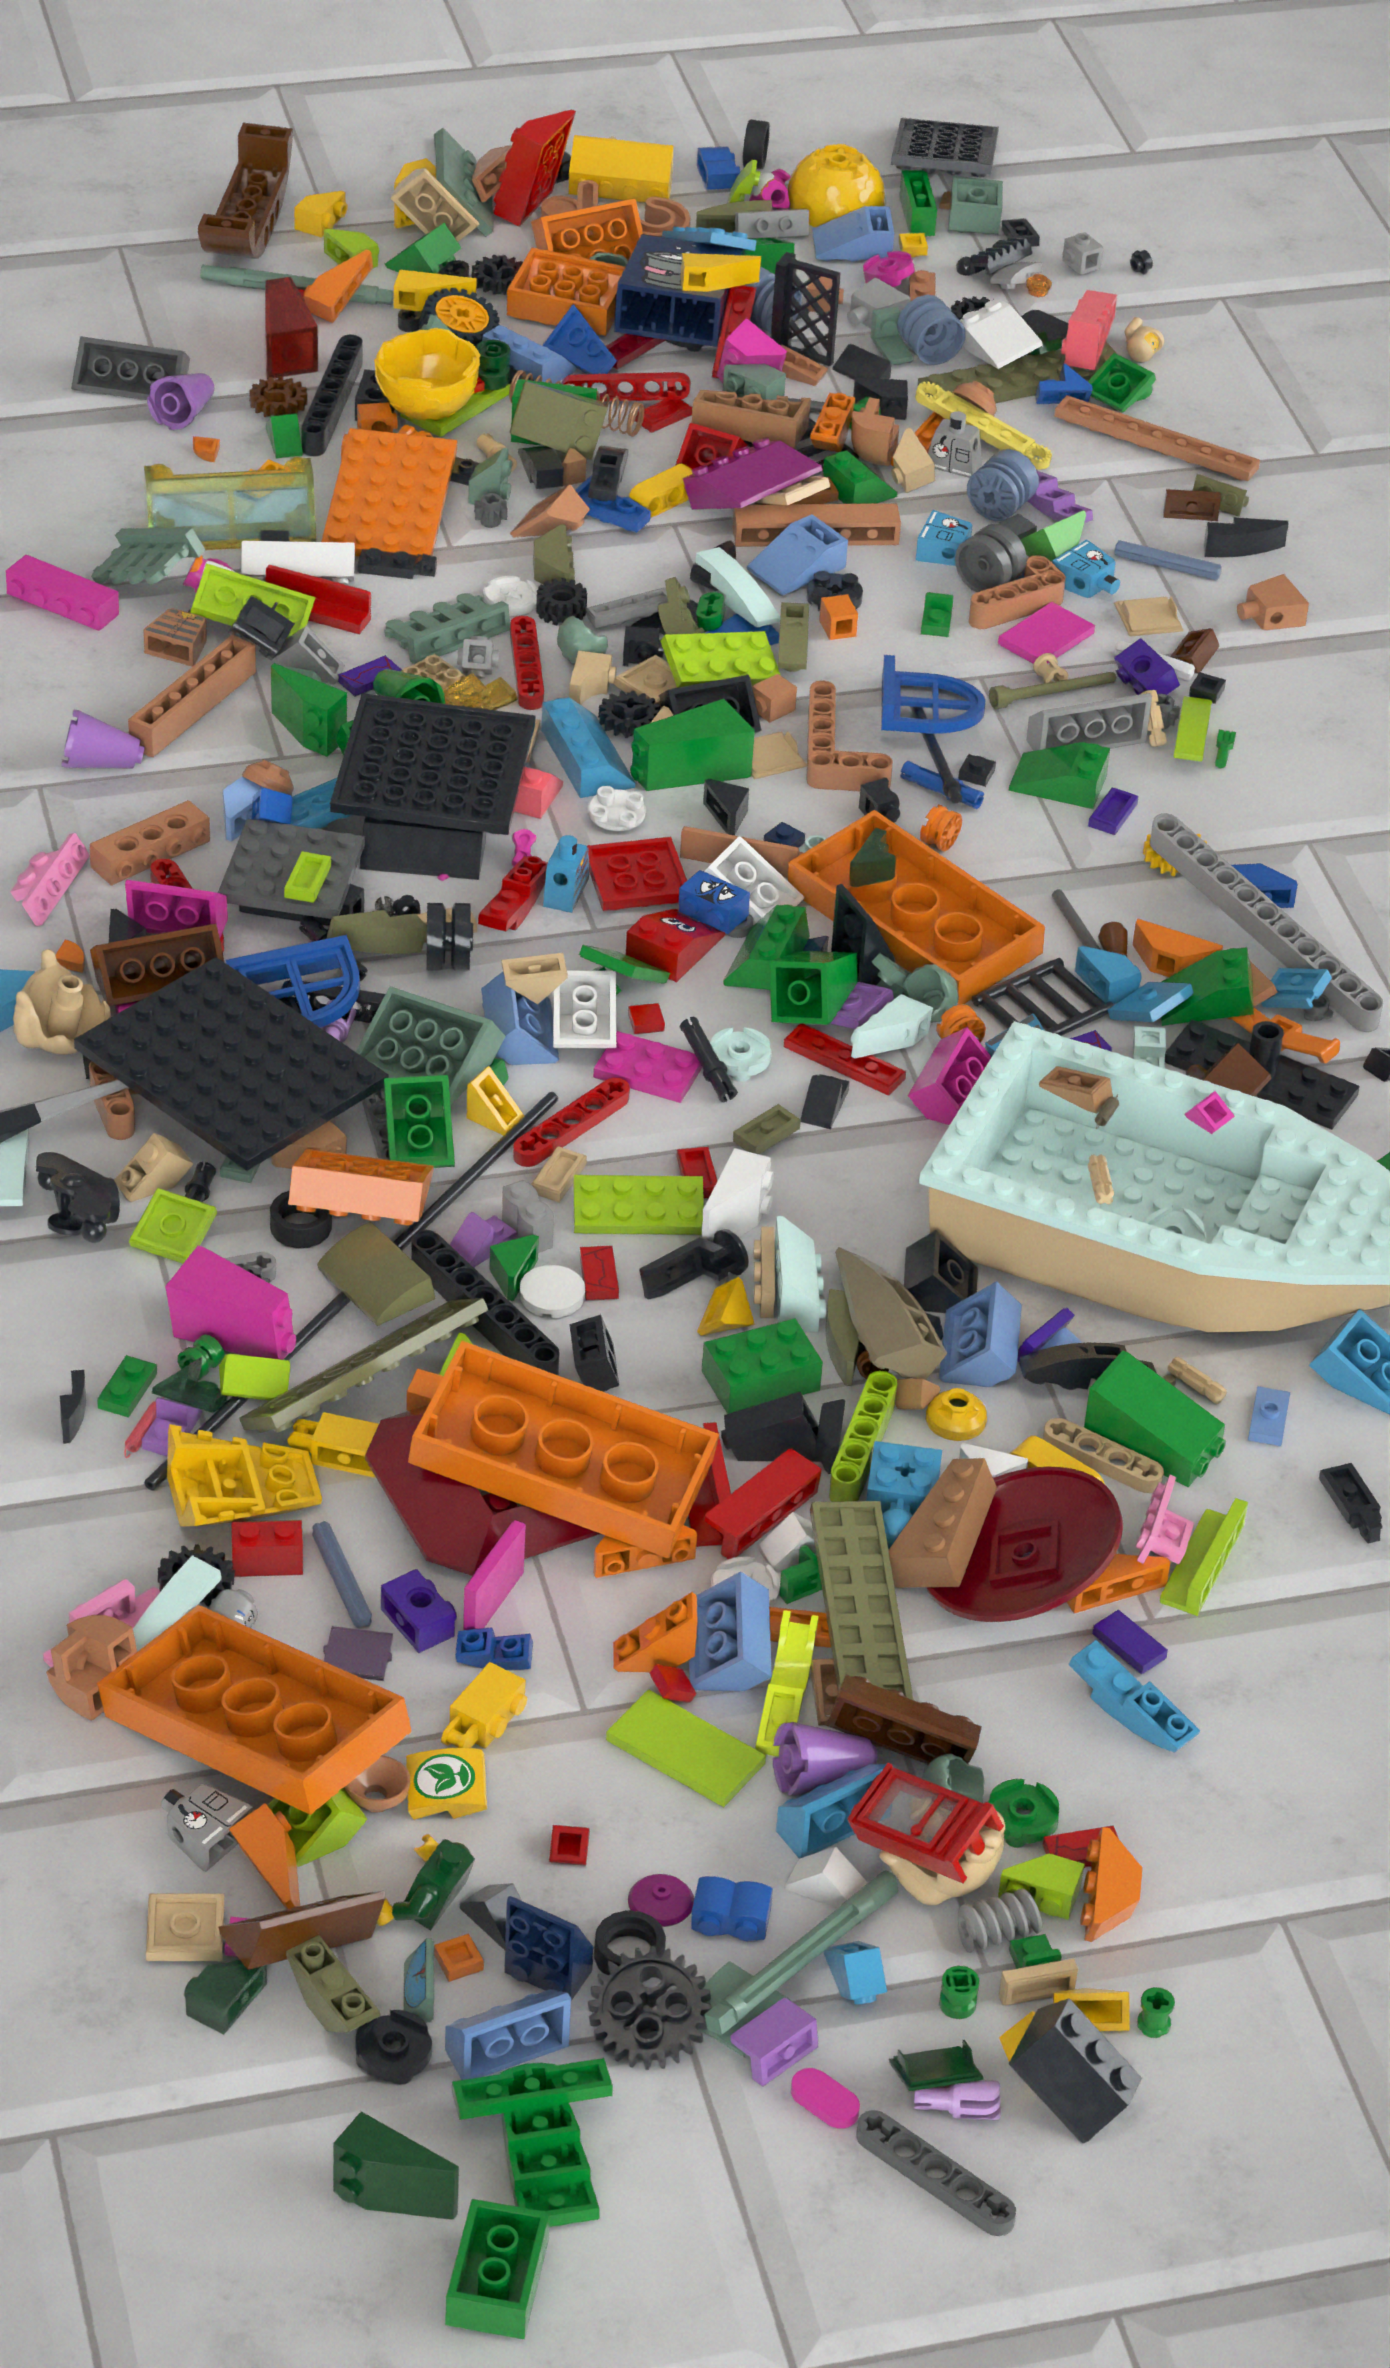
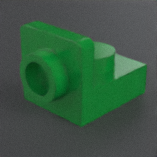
[921,592,954,637]
[779,1545,822,1604]
[1009,1934,1062,1969]

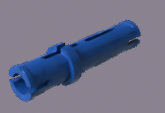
[900,761,984,809]

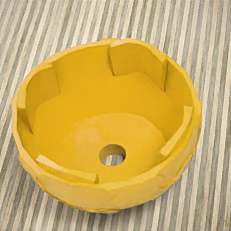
[787,144,885,227]
[374,328,481,421]

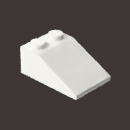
[960,299,1043,369]
[704,836,805,924]
[553,970,616,1048]
[702,1148,775,1242]

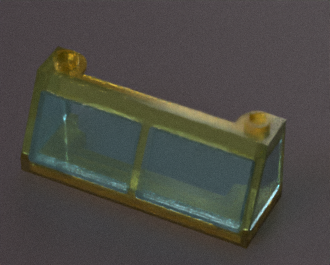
[144,457,316,550]

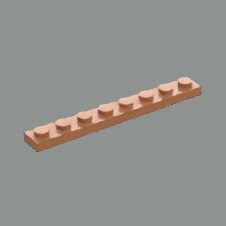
[1054,395,1260,481]

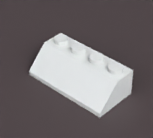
[241,541,355,585]

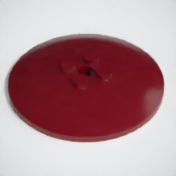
[926,1466,1123,1622]

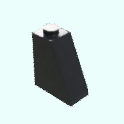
[721,1392,821,1462]

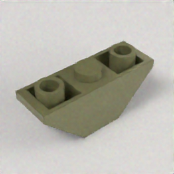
[533,525,575,585]
[286,1935,380,2033]

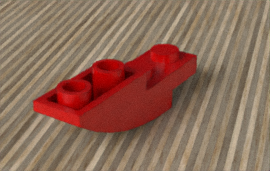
[478,856,548,932]

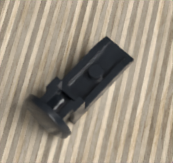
[639,1229,749,1299]

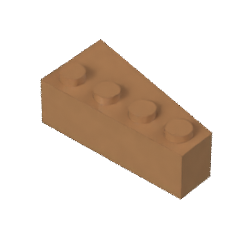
[692,390,811,449]
[888,1458,997,1588]

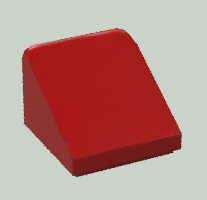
[549,1825,590,1865]

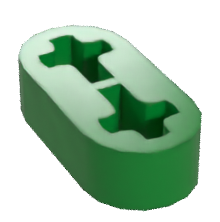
[696,592,726,631]

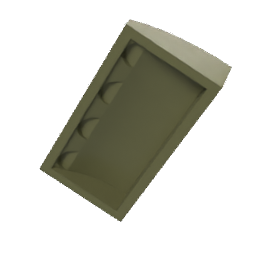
[317,1221,436,1326]

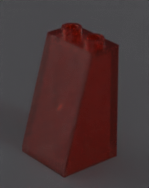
[265,277,318,379]

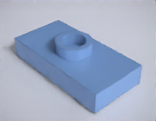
[1248,1386,1290,1446]

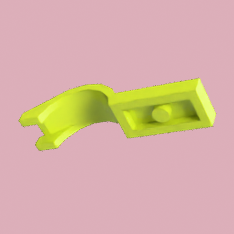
[755,1610,819,1757]

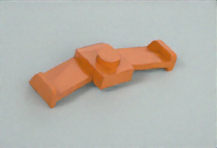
[1227,1008,1340,1064]

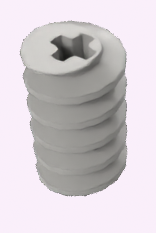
[958,1888,1042,1953]

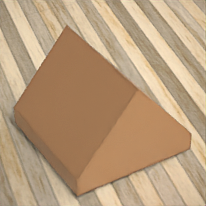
[562,448,586,486]
[895,1379,941,1409]

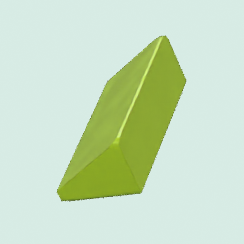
[219,1354,290,1401]

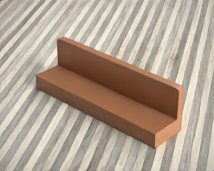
[680,826,803,878]

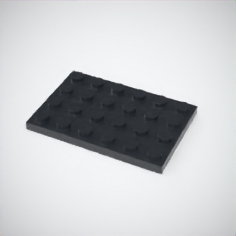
[891,118,999,177]

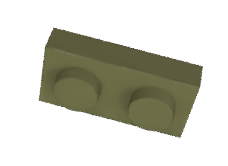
[733,1104,801,1154]

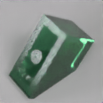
[184,1960,267,2035]

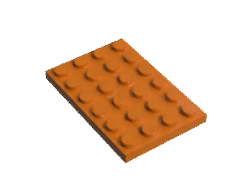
[321,428,457,557]

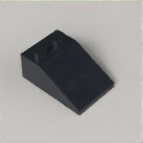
[831,884,896,986]

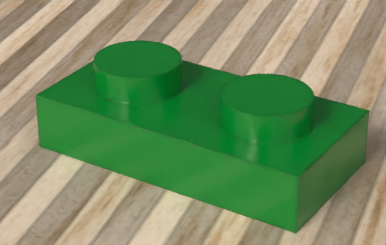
[97,1355,157,1418]

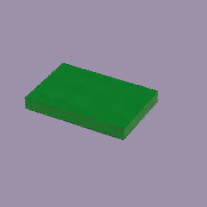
[579,945,670,984]

